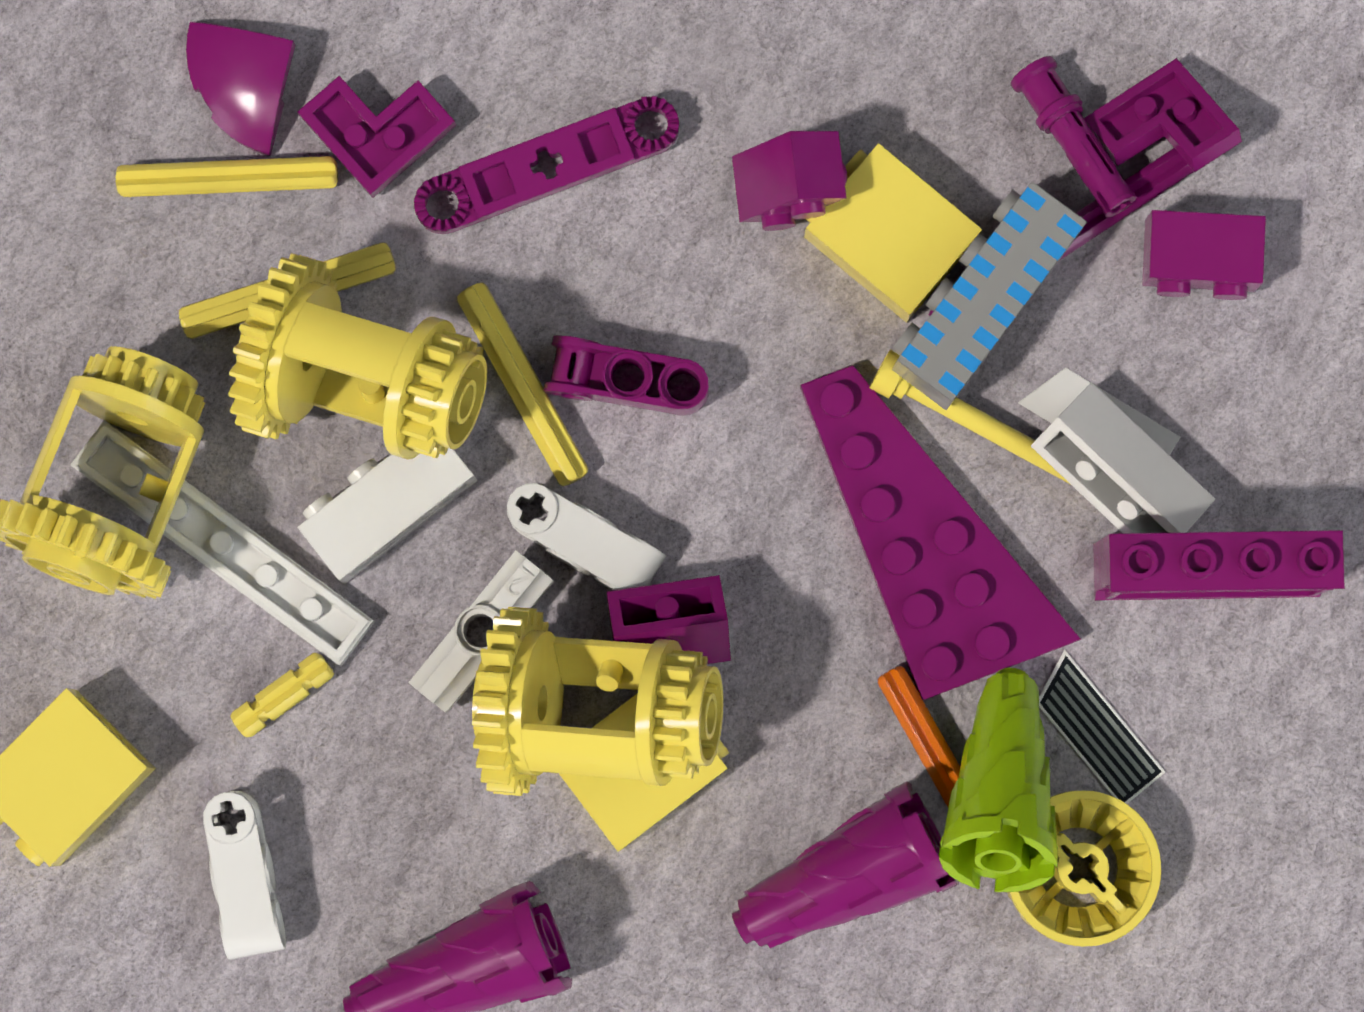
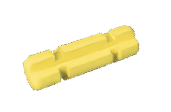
[230,653,334,738]

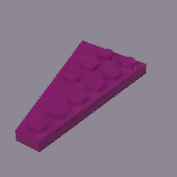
[800,365,1081,700]

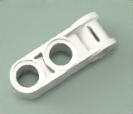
[507,483,666,591]
[203,791,286,960]

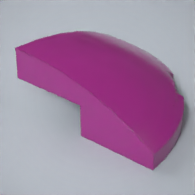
[186,22,296,156]

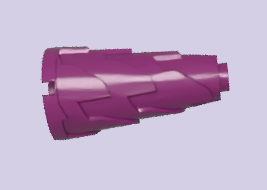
[732,781,959,948]
[343,881,572,1012]

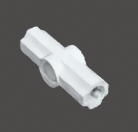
[408,550,554,713]

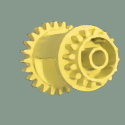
[228,253,487,460]
[0,346,205,599]
[472,607,723,796]

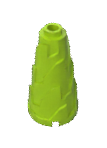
[939,668,1058,892]

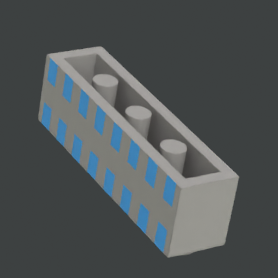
[892,182,1087,410]

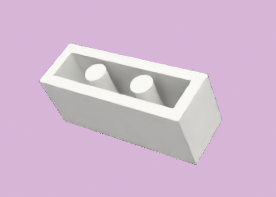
[1031,382,1215,534]
[297,448,477,584]

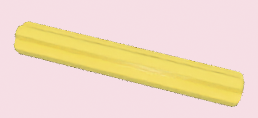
[115,156,338,197]
[179,242,396,339]
[457,282,588,487]

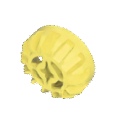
[1007,790,1161,947]

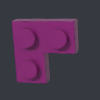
[1084,58,1242,172]
[297,76,456,198]

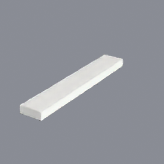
[70,420,375,666]

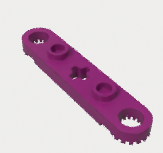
[414,96,679,234]

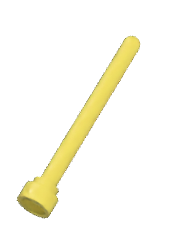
[869,349,1071,485]

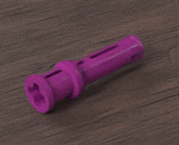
[1011,56,1137,218]

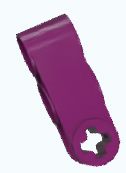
[543,335,709,416]

